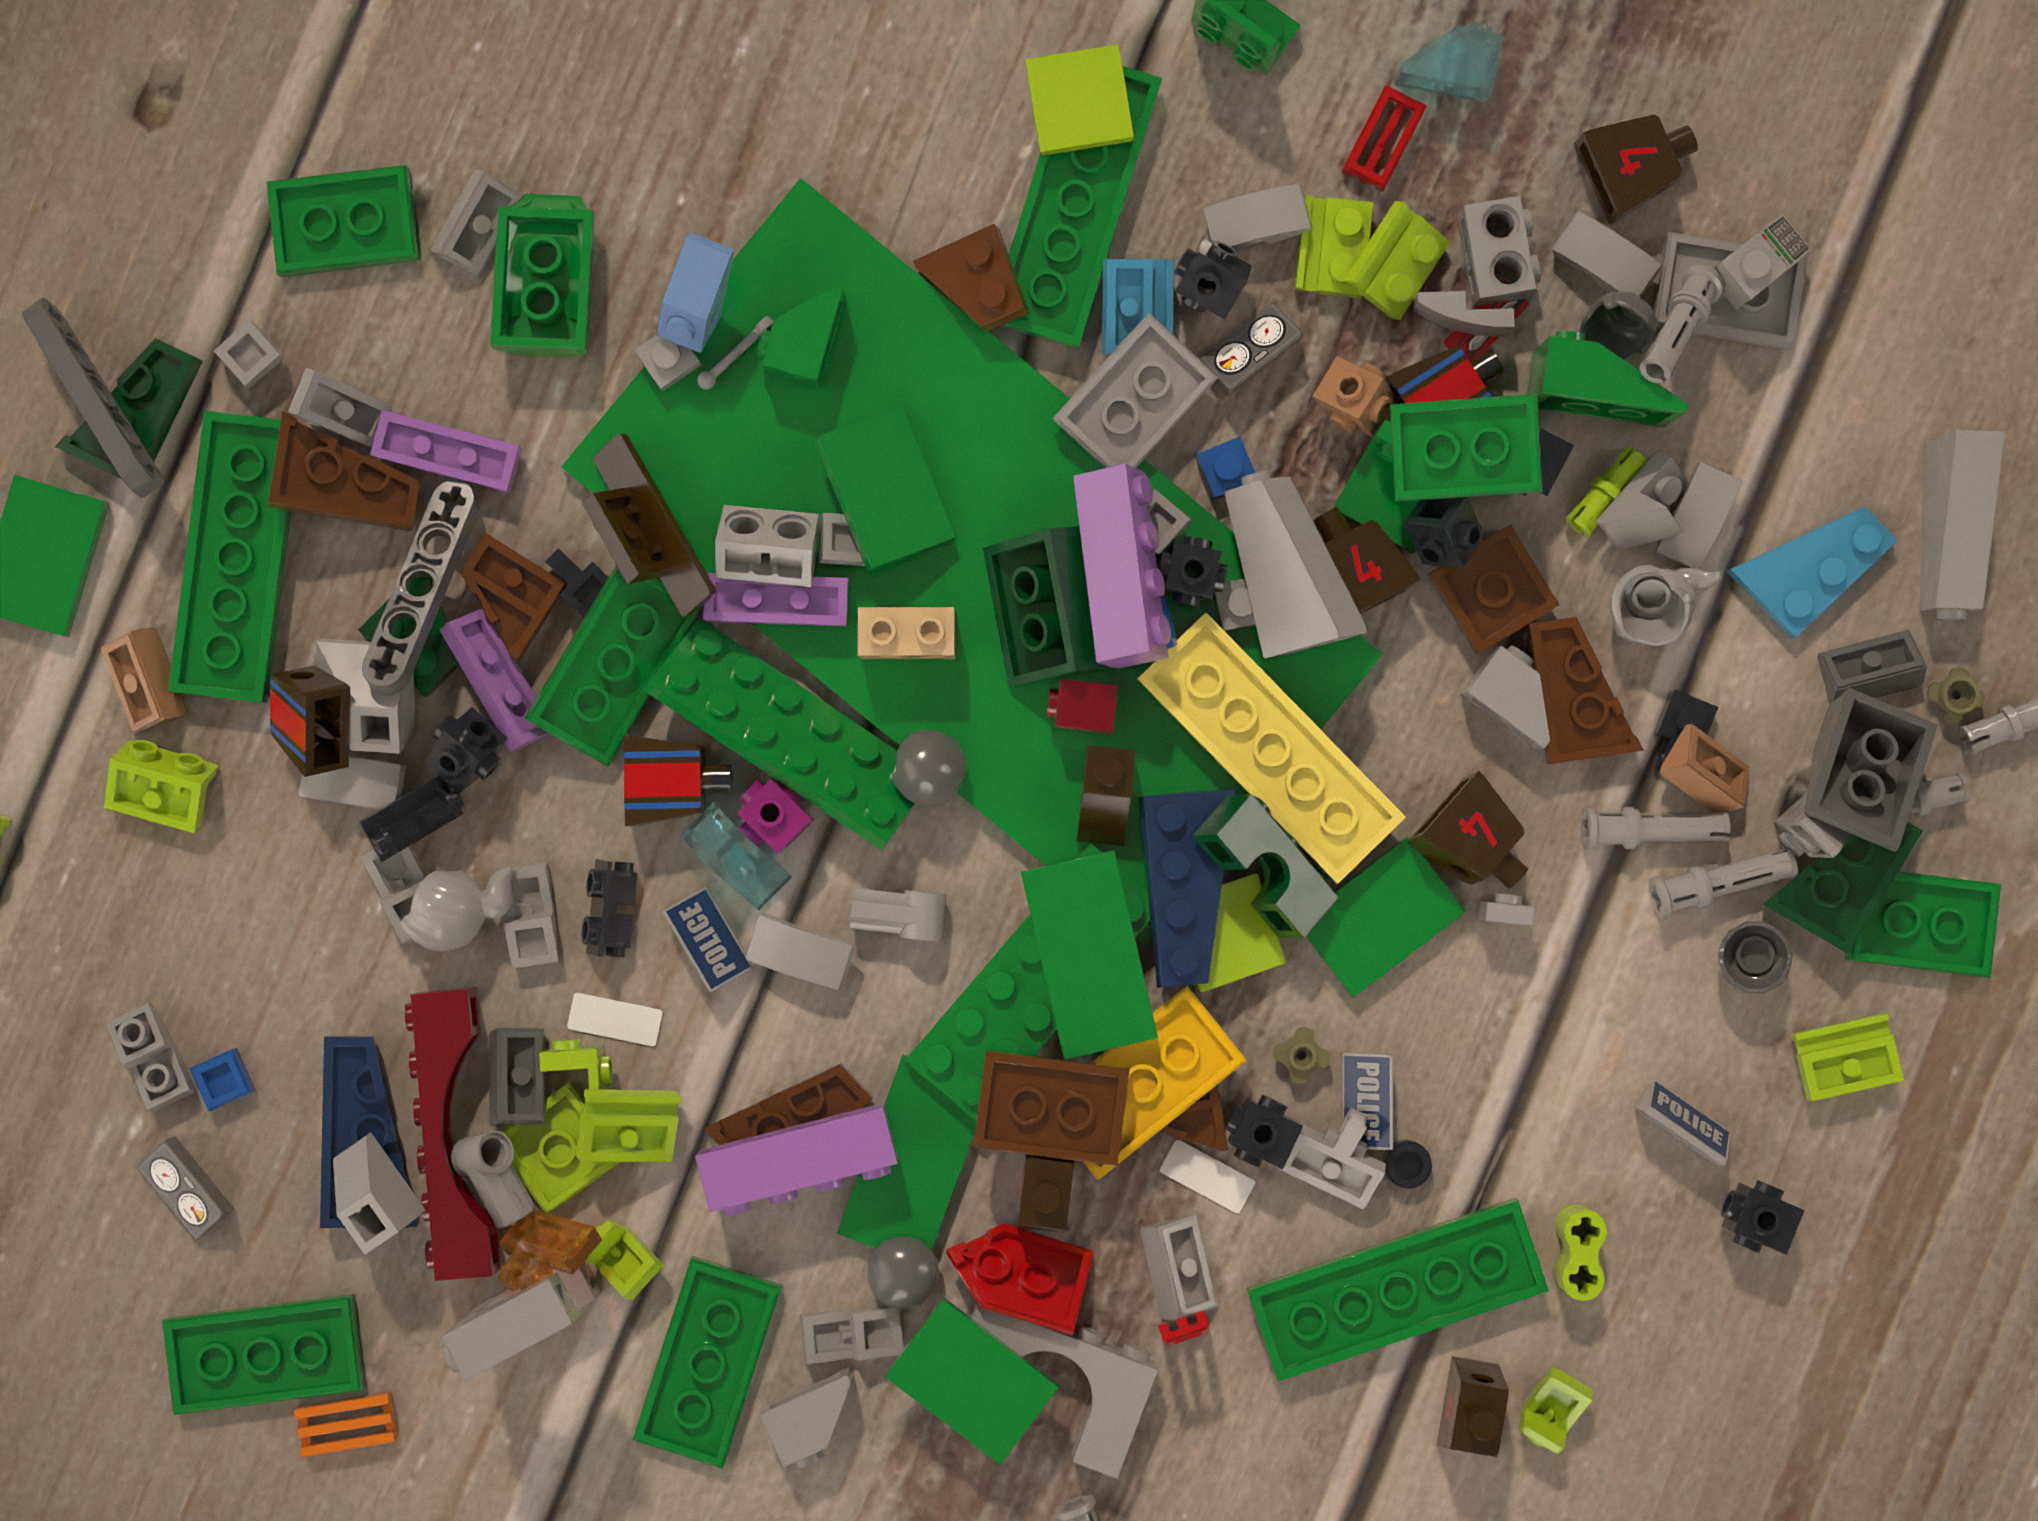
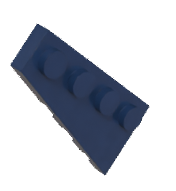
[1139,789,1235,988]
[320,1036,418,1228]

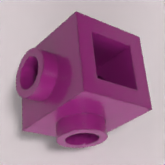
[737,779,815,853]

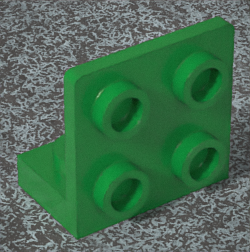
[1191,0,1301,75]
[1334,419,1420,554]

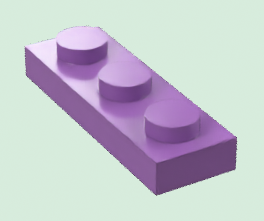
[370,410,522,493]
[703,573,849,627]
[440,609,549,752]

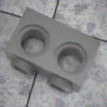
[1457,196,1541,307]
[715,505,819,587]

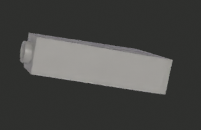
[1920,430,2004,621]
[1225,471,1367,658]

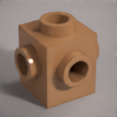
[1312,356,1396,436]

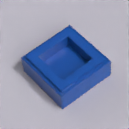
[189,1048,256,1112]

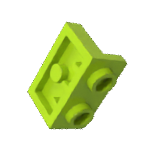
[104,740,218,834]

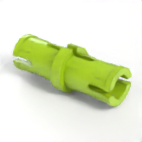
[1565,446,1648,538]

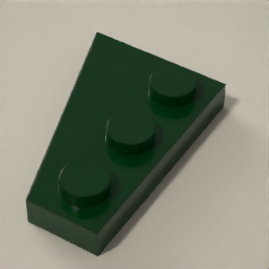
[55,338,203,479]
[1763,822,1923,954]

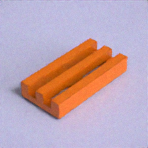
[294,1391,399,1457]

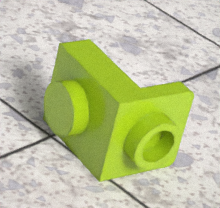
[539,1038,613,1089]
[577,1220,664,1301]
[1519,1365,1593,1454]

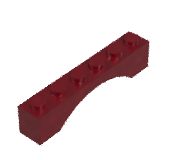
[405,987,501,1281]

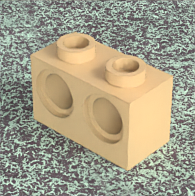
[858,607,956,659]

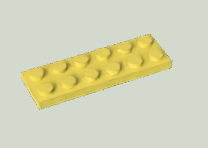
[1137,612,1406,884]

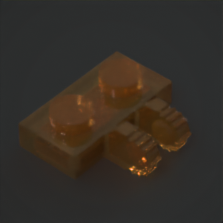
[498,1209,602,1292]

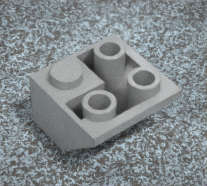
[316,638,416,754]

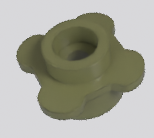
[1927,667,1985,723]
[1273,1027,1330,1084]

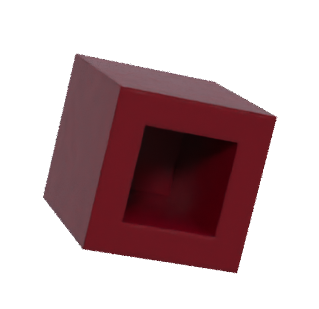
[1047,679,1118,735]

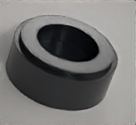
[1382,1139,1432,1189]

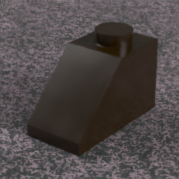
[1076,745,1136,846]

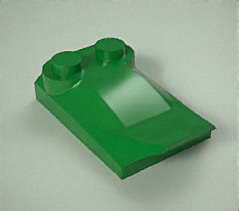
[490,194,595,357]

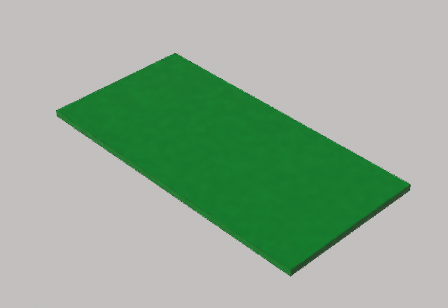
[561,178,1383,947]

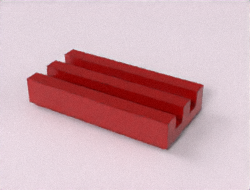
[1341,85,1427,192]
[1158,1310,1210,1347]

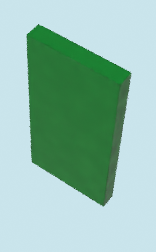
[524,566,704,767]
[1021,850,1158,1060]
[837,1054,976,1250]
[632,1256,783,1469]
[162,1294,366,1415]

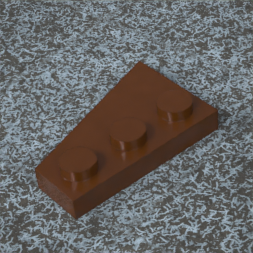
[267,411,420,531]
[704,1063,873,1145]

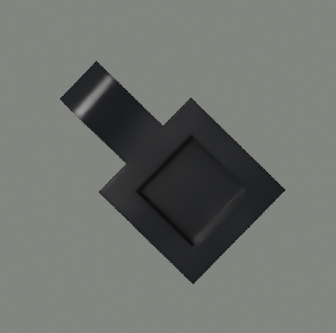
[545,548,608,618]
[1653,689,1718,772]

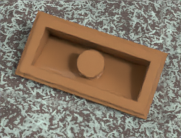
[100,627,188,735]
[1660,724,1749,812]

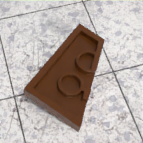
[1526,617,1644,764]

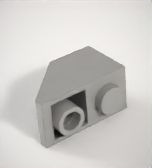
[1774,791,1851,858]
[333,1132,426,1255]

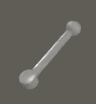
[697,316,774,390]

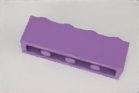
[1073,463,1171,669]
[695,1102,899,1216]

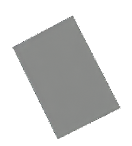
[1653,232,1808,350]
[1052,313,1218,468]

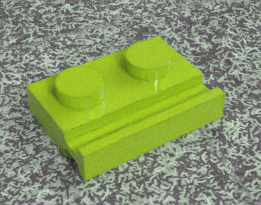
[1294,195,1374,299]
[1344,201,1450,320]
[1791,1013,1905,1102]
[575,1089,682,1162]

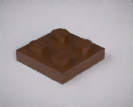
[1427,524,1559,655]

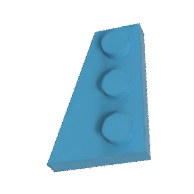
[1726,506,1898,639]

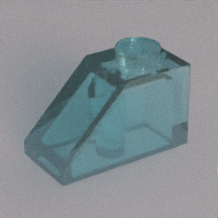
[1394,23,1504,103]
[680,802,792,910]

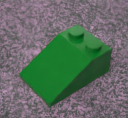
[1527,331,1687,427]

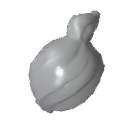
[1610,564,1722,646]
[400,867,515,952]

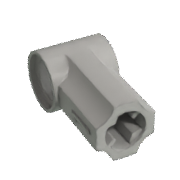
[850,888,947,942]
[451,1131,535,1228]

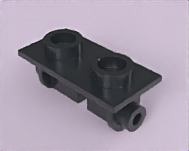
[359,776,465,862]
[581,859,638,957]

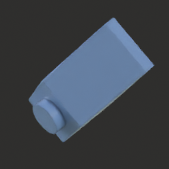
[657,232,734,353]

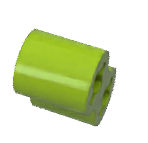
[1553,1204,1607,1301]

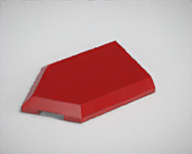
[946,1223,1094,1335]

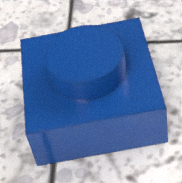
[1196,436,1255,500]

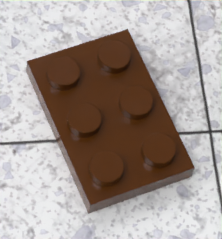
[973,1050,1130,1166]

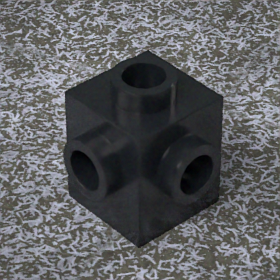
[1174,238,1252,319]
[1404,497,1484,569]
[1158,536,1228,608]
[424,707,508,794]
[1224,1094,1303,1169]
[1721,1180,1805,1255]

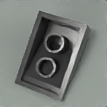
[1804,687,1938,852]

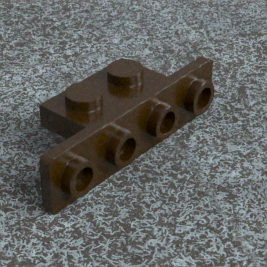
[582,433,716,616]

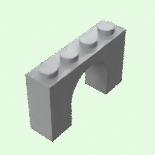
[442,1251,602,1381]
[971,1302,1158,1479]

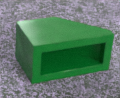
[757,286,846,388]

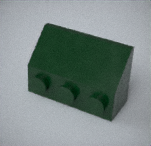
[983,526,1109,687]

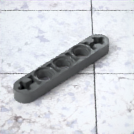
[22,298,164,498]
[362,480,479,696]

